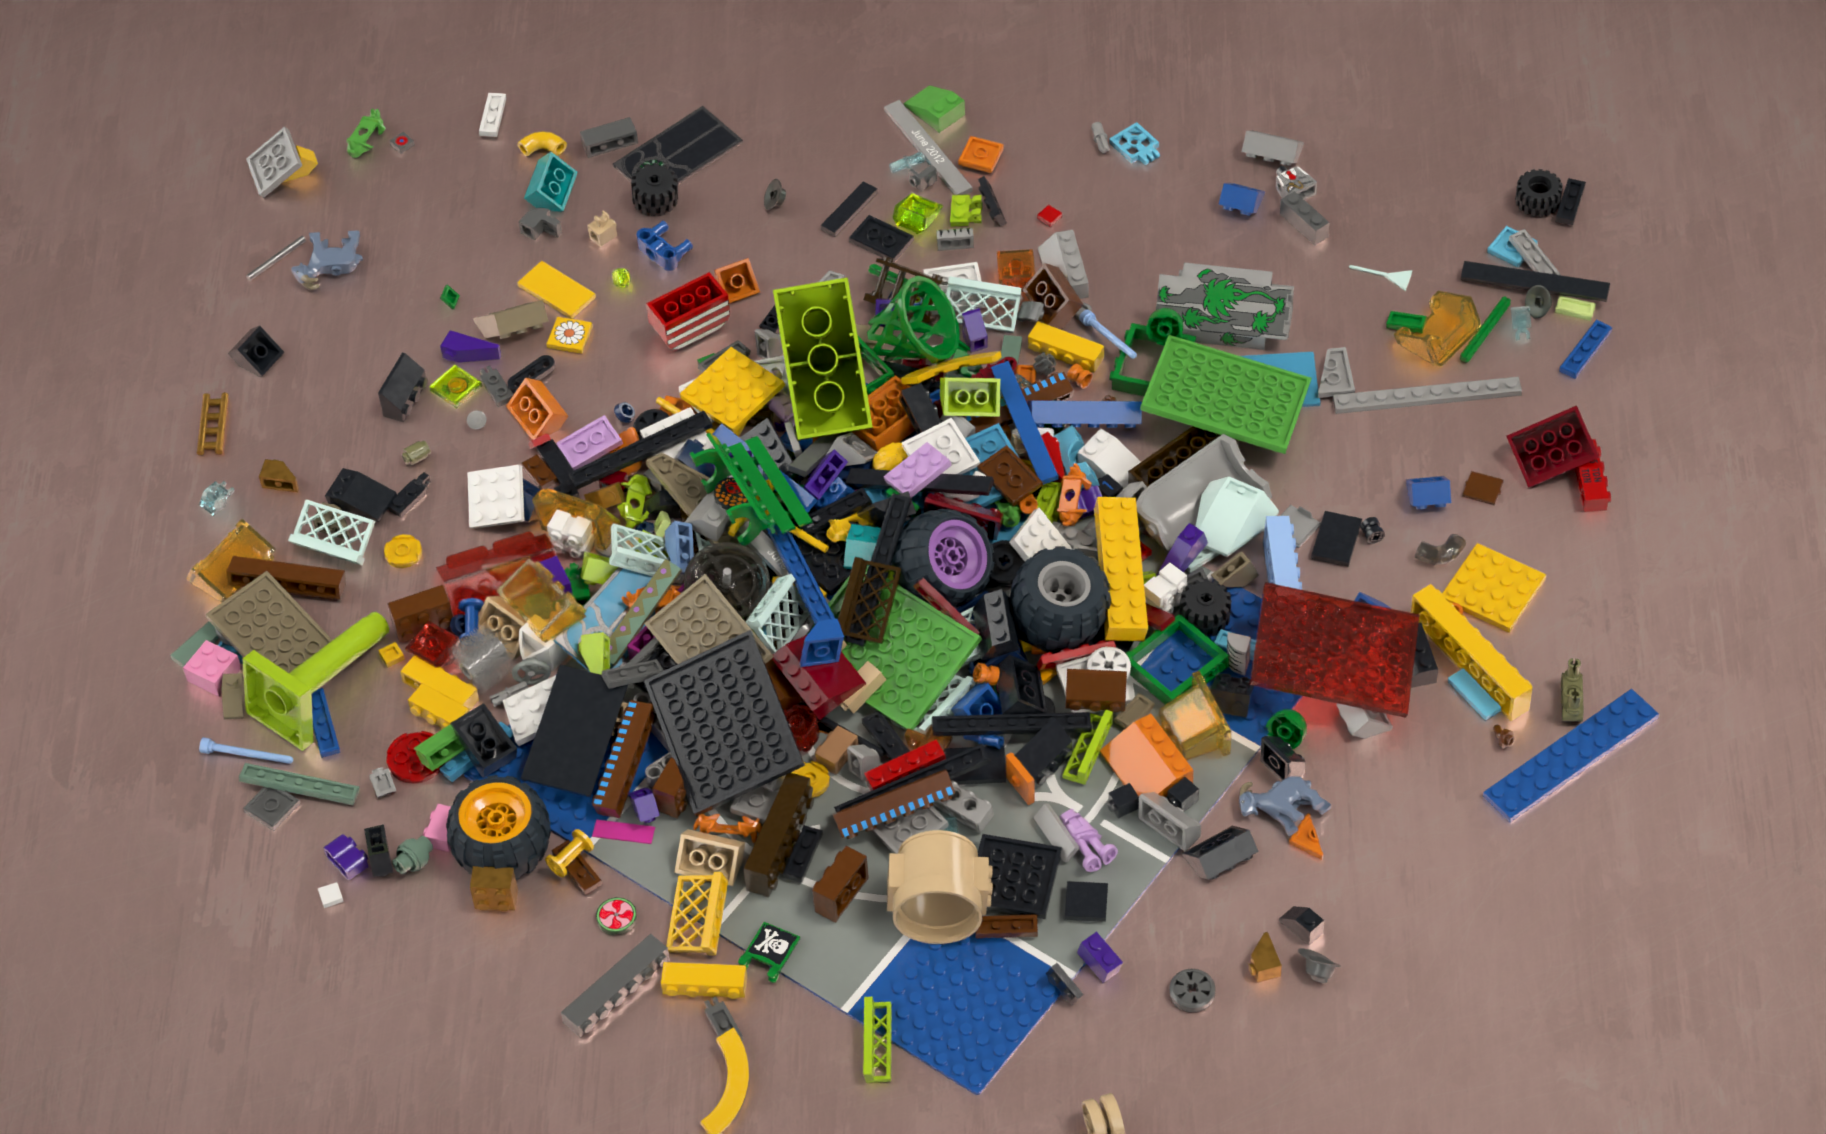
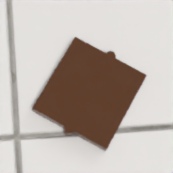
[1462,471,1504,505]

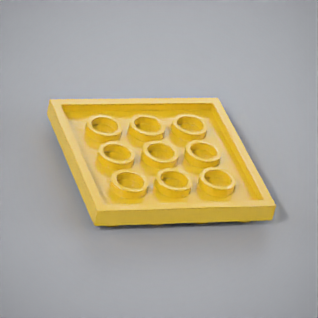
[680,347,785,433]
[1442,543,1546,633]

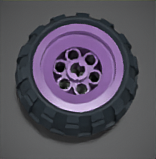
[891,509,994,608]

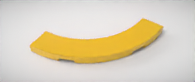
[901,351,1002,385]
[700,1027,749,1134]

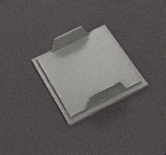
[1280,505,1321,548]

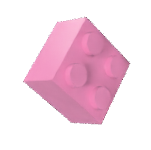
[183,640,241,697]

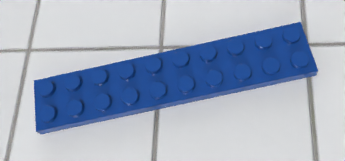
[1483,688,1659,823]

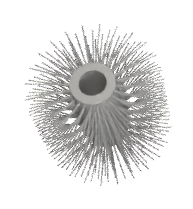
[448,623,517,694]

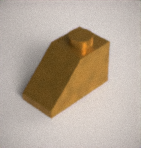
[259,459,299,492]
[584,482,626,512]
[1248,932,1282,983]

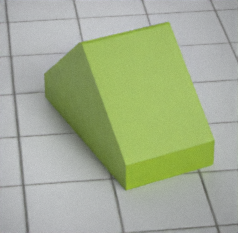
[773,277,873,441]

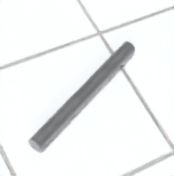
[246,236,306,281]

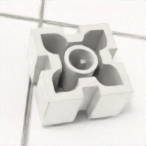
[547,510,595,560]
[1144,563,1187,614]

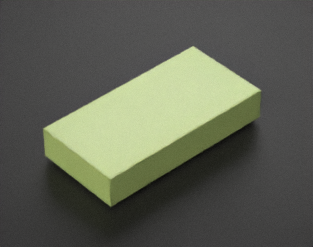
[1555,295,1596,321]
[654,511,671,537]

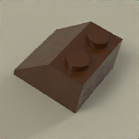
[652,758,688,819]

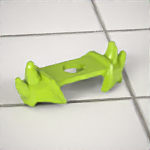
[617,474,652,529]

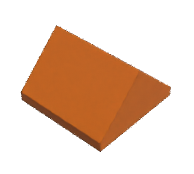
[714,258,760,303]

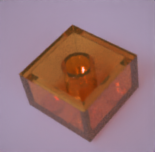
[997,249,1035,292]

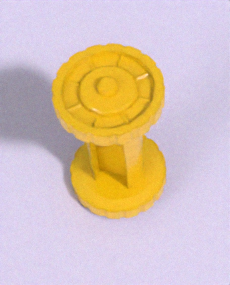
[545,829,594,878]

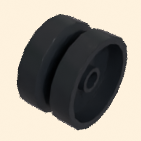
[988,540,1025,587]

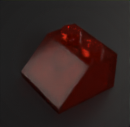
[405,621,463,668]

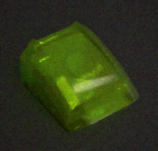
[893,193,943,234]

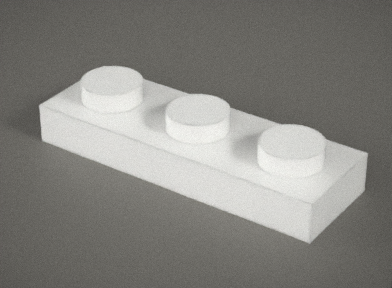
[479,93,507,137]

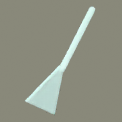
[1349,265,1413,291]

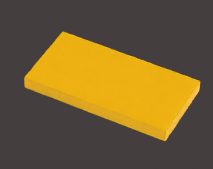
[517,261,596,319]

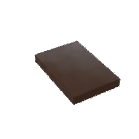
[977,445,1043,506]

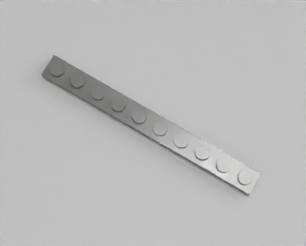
[1333,377,1522,414]

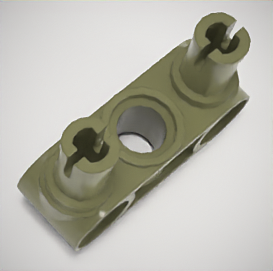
[1561,658,1584,722]

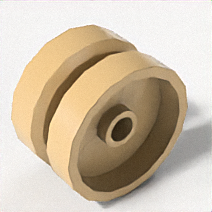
[1082,1093,1125,1134]

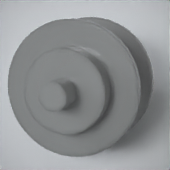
[467,410,487,430]

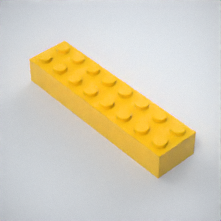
[1094,497,1148,641]
[1410,584,1533,721]

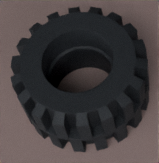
[1515,169,1563,217]

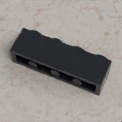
[899,383,944,435]

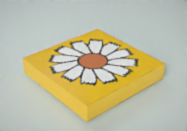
[547,317,593,354]

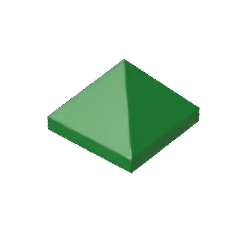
[440,285,460,310]

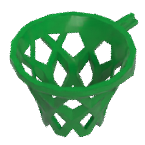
[867,276,970,364]

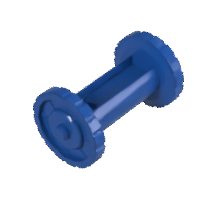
[458,598,485,646]

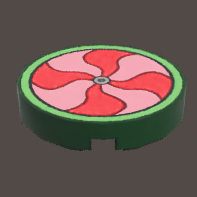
[596,897,637,935]

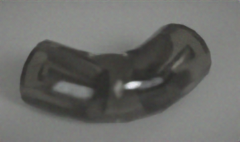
[1415,534,1466,565]

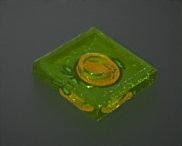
[429,365,482,409]

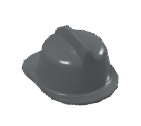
[1298,948,1341,984]

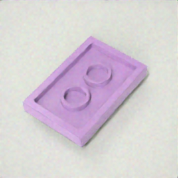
[556,415,623,470]
[884,442,952,498]

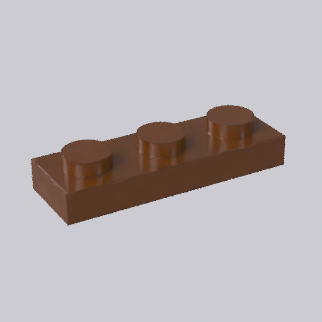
[552,840,602,895]
[976,915,1038,938]

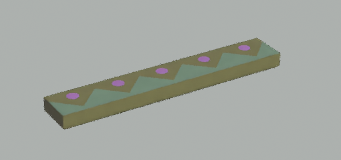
[610,559,682,666]

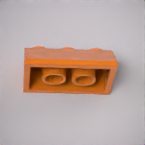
[506,378,569,440]

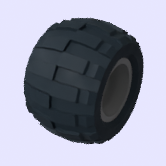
[1009,546,1111,651]

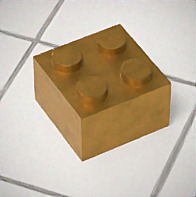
[470,866,518,911]

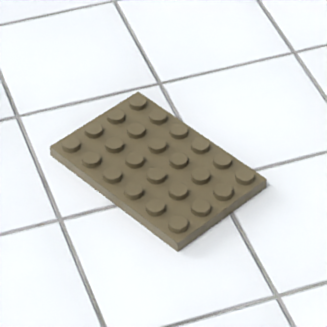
[206,571,332,673]
[644,574,774,664]

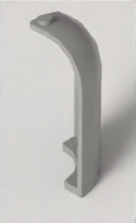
[1136,434,1272,551]

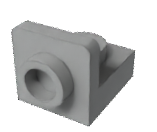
[369,767,396,798]

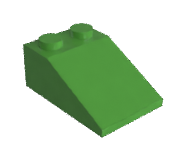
[904,85,965,133]

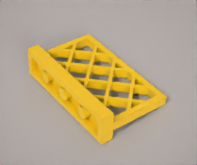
[666,872,728,956]

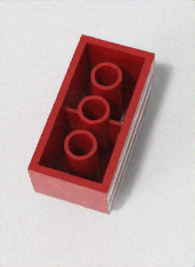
[646,272,730,350]

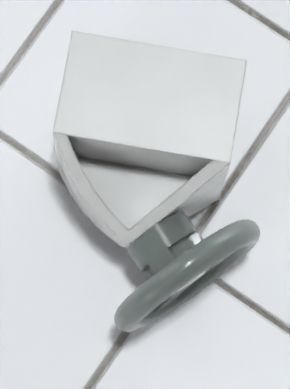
[512,614,568,685]

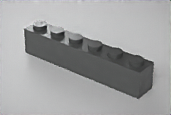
[561,934,670,1037]

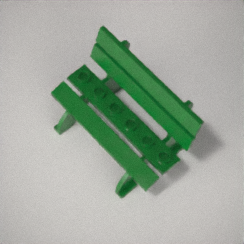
[689,433,813,551]

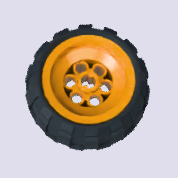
[446,775,551,880]

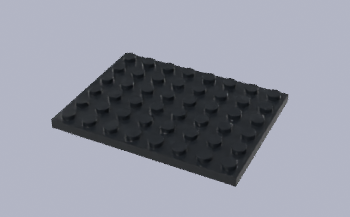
[644,630,805,817]

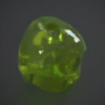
[612,268,631,288]

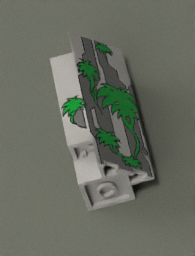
[1156,263,1294,350]

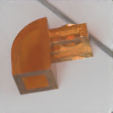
[904,724,953,752]

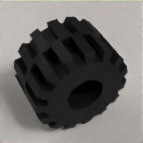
[631,163,678,216]
[1179,579,1232,636]

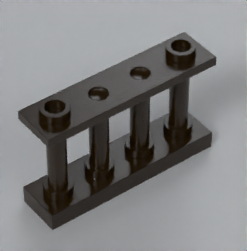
[863,256,948,324]

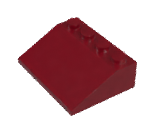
[1506,405,1600,488]
[923,493,1004,541]
[772,634,867,720]

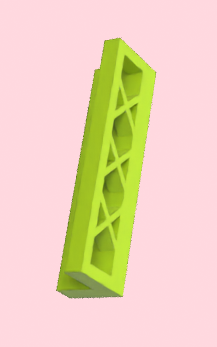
[1029,482,1062,523]
[1063,710,1113,785]
[863,997,892,1083]

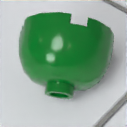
[1146,308,1183,346]
[1266,709,1307,749]

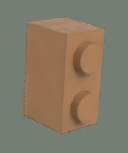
[815,726,858,775]

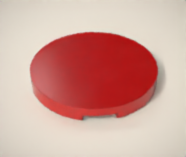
[387,731,445,784]

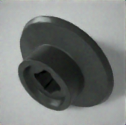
[764,179,786,210]
[1525,285,1552,318]

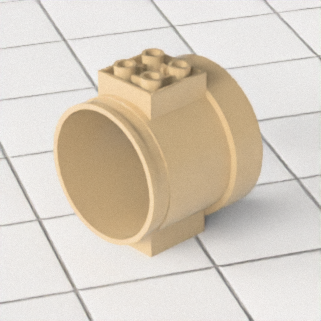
[887,830,993,944]

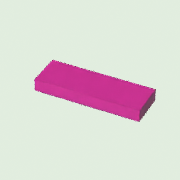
[592,820,655,844]

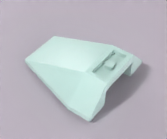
[1196,476,1279,557]

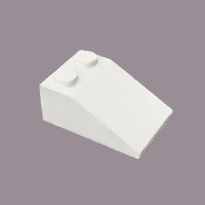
[1078,428,1141,489]

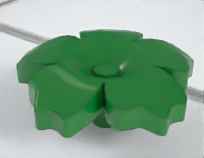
[564,563,582,581]

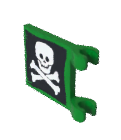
[738,922,800,983]

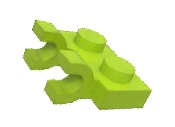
[950,195,983,227]

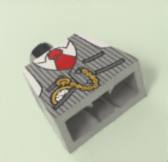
[1276,166,1317,200]

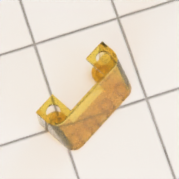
[497,558,587,643]

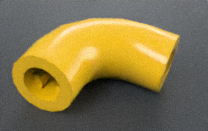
[517,131,567,156]

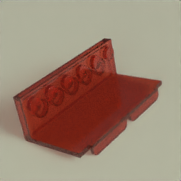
[436,531,557,616]

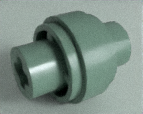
[392,836,433,874]

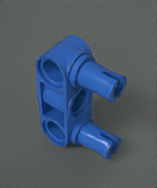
[636,220,693,271]

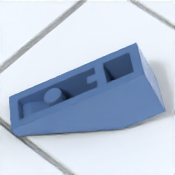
[665,521,695,576]

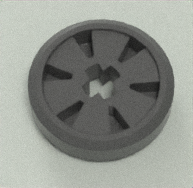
[1169,969,1215,1012]

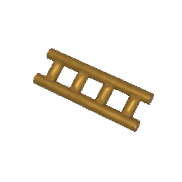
[197,392,229,455]

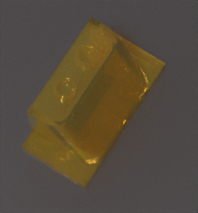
[1159,671,1232,760]

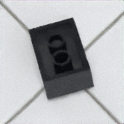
[325,468,397,522]
[450,703,517,778]

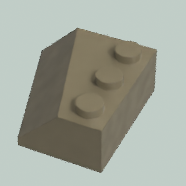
[473,300,549,339]

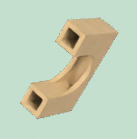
[839,640,886,714]

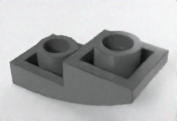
[1017,301,1044,323]

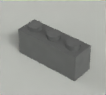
[580,117,638,158]
[1280,191,1330,245]

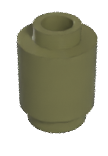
[402,440,431,466]

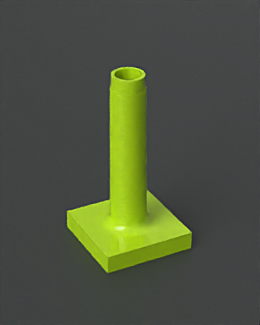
[242,612,390,751]

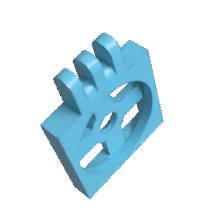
[1109,122,1160,165]

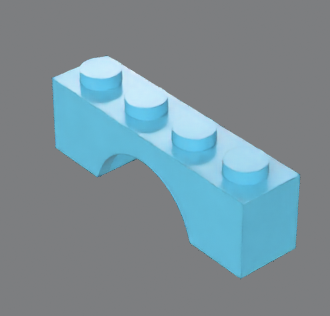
[1054,425,1099,491]

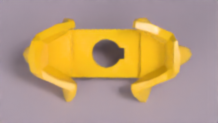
[827,511,876,543]

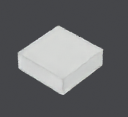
[318,882,344,908]

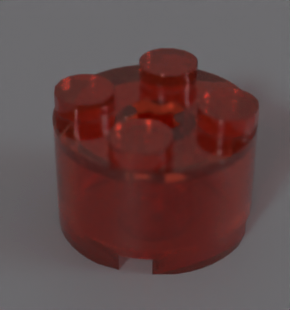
[784,705,820,752]

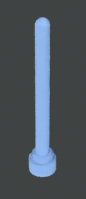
[1079,310,1137,359]
[199,737,293,764]

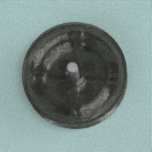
[684,542,770,622]

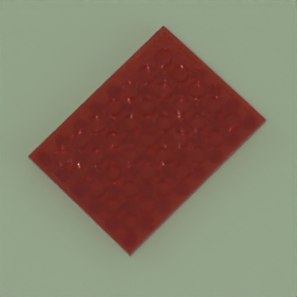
[1250,582,1419,718]

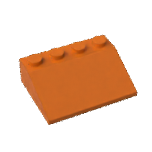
[852,375,932,452]
[1100,713,1194,797]

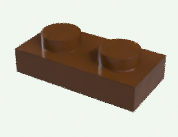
[521,454,558,490]

